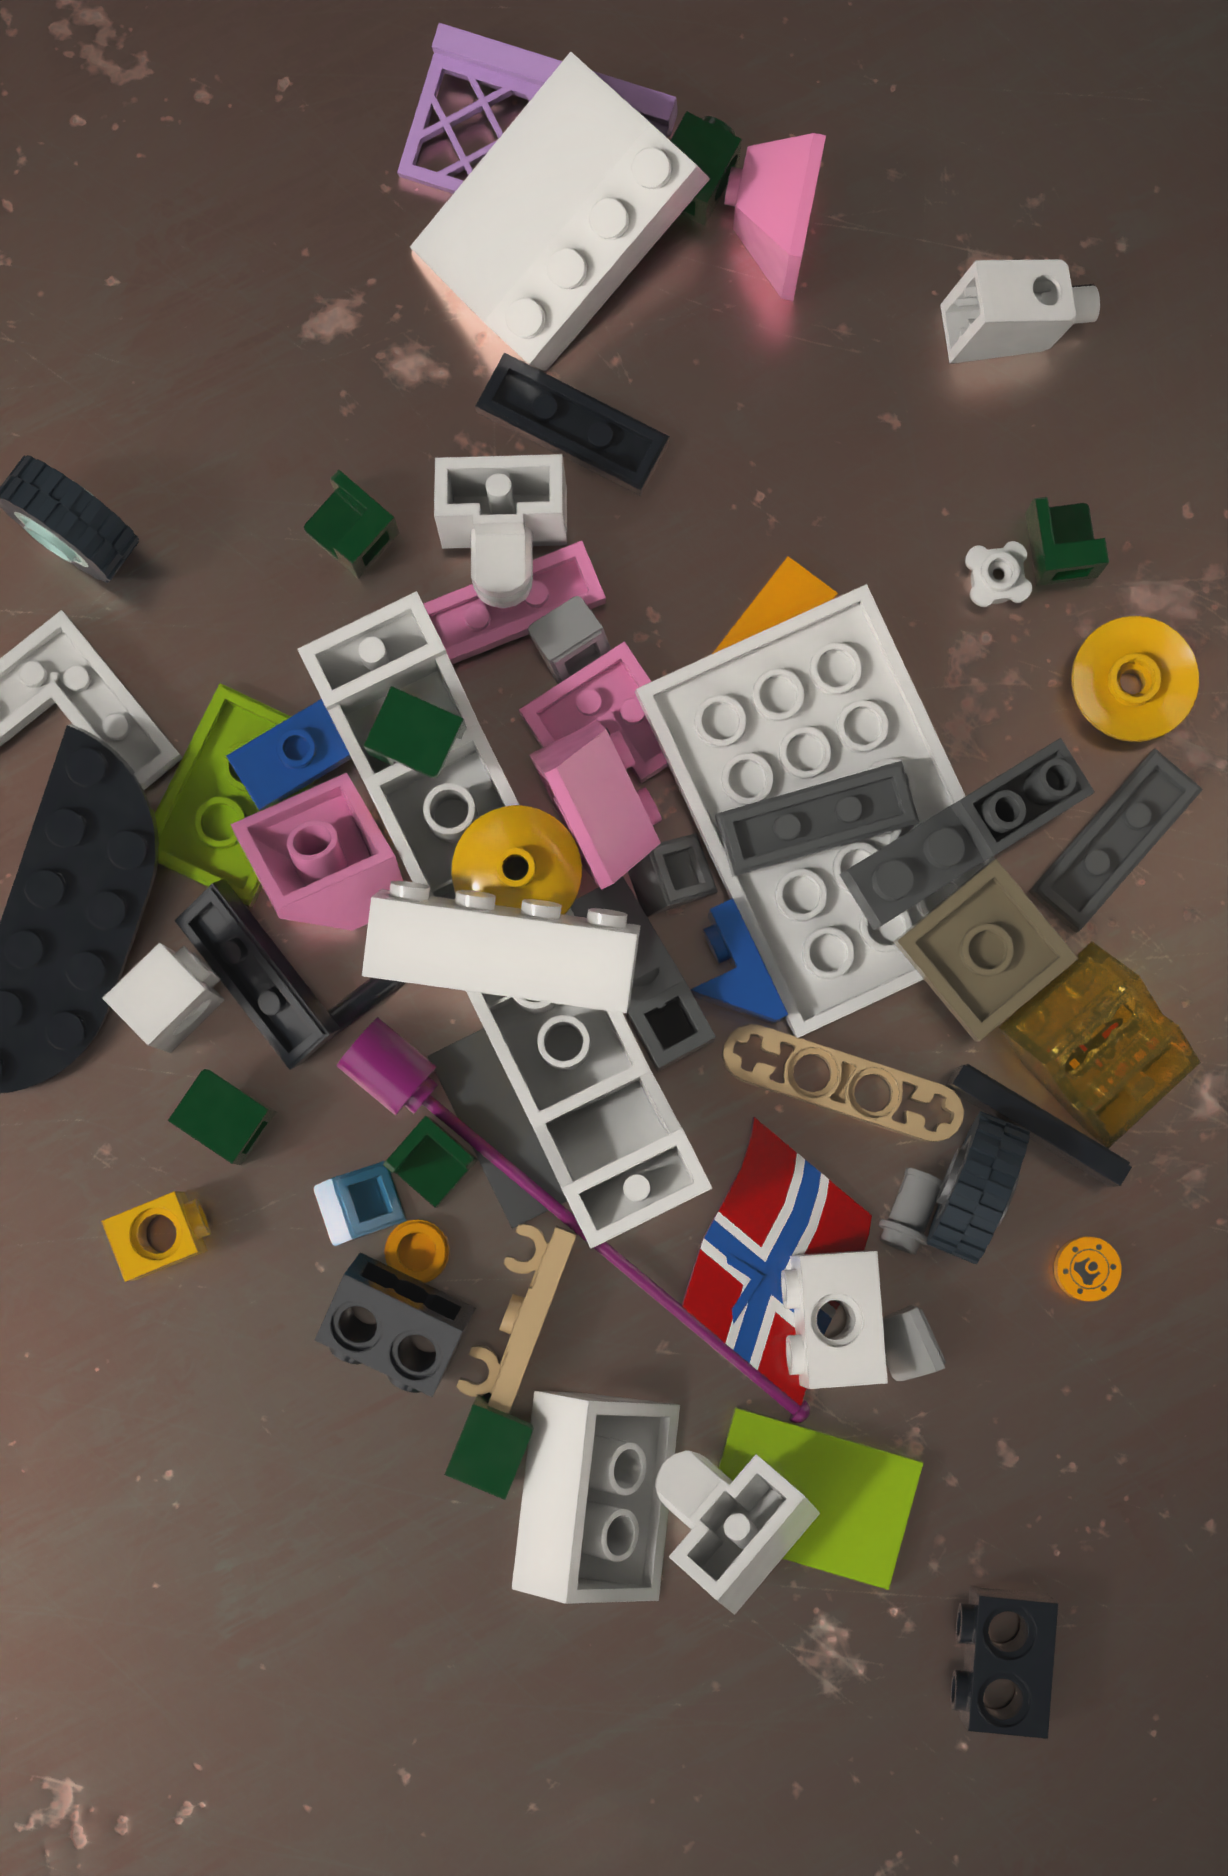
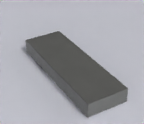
[1028,748,1203,933]
[715,761,920,877]
[428,1028,567,1229]

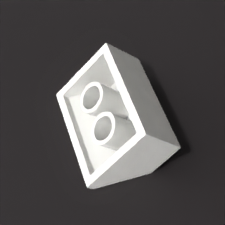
[512,1391,680,1604]

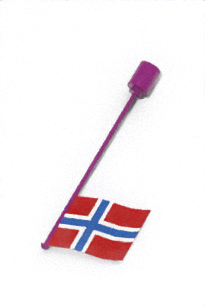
[336,1017,872,1423]

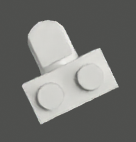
[434,454,567,608]
[655,1450,820,1615]

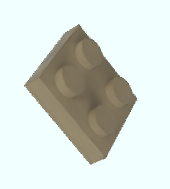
[894,859,1079,1041]

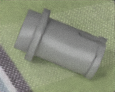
[879,1168,943,1255]

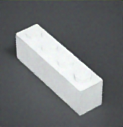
[362,881,641,1013]

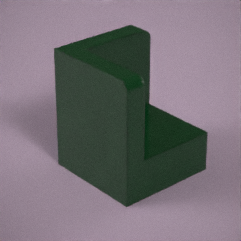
[304,469,399,579]
[1025,497,1109,586]
[363,686,467,778]
[168,1069,277,1165]
[383,1116,478,1208]
[444,1393,534,1500]

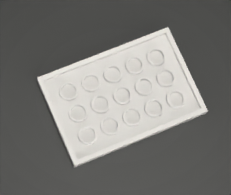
[635,584,995,1038]

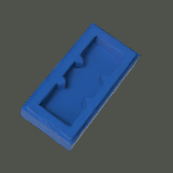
[226,699,352,811]

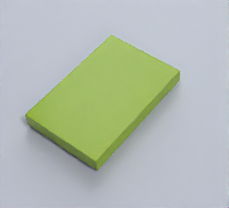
[155,683,315,908]
[718,1407,923,1590]

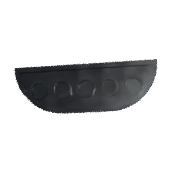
[0,724,159,1094]

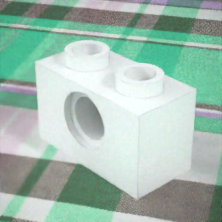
[102,943,225,1053]
[781,1250,888,1389]

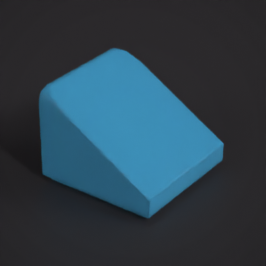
[314,1161,407,1246]

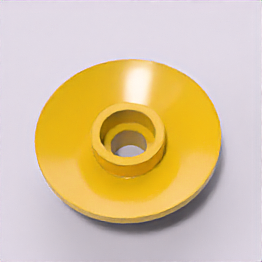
[1071,616,1199,742]
[452,805,582,915]

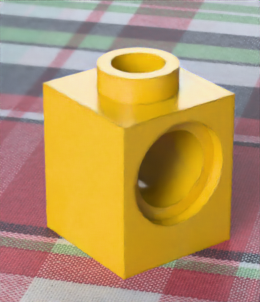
[101,1191,211,1282]

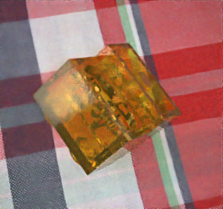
[999,941,1201,1149]

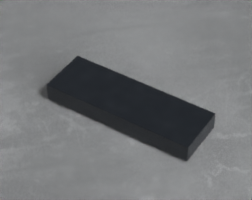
[475,353,670,496]
[174,878,341,1070]
[945,1064,1132,1187]

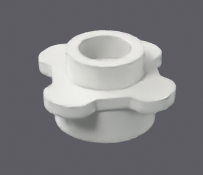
[965,541,1032,607]

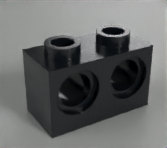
[315,1252,476,1397]
[951,1586,1058,1739]

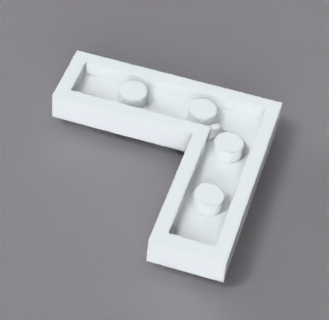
[0,610,183,790]

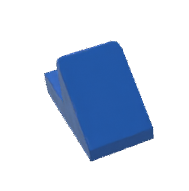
[690,898,788,1024]

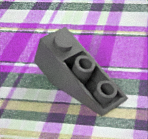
[571,876,716,1072]

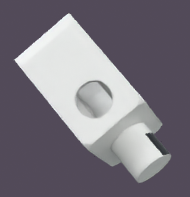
[940,259,1100,364]

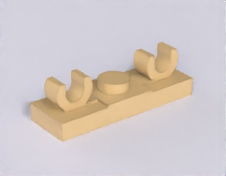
[456,1224,577,1414]

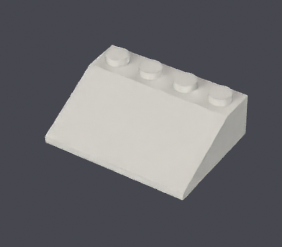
[410,52,710,372]

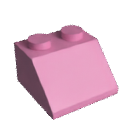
[529,721,662,890]

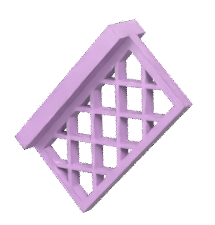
[397,23,678,194]

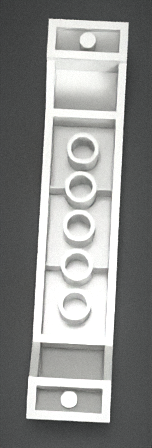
[298,591,712,1249]

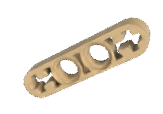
[722,1024,964,1142]

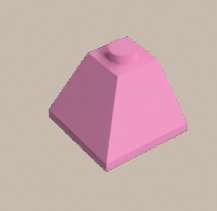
[724,133,826,301]
[231,773,403,931]

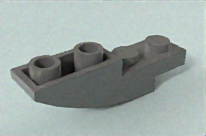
[839,738,1095,930]

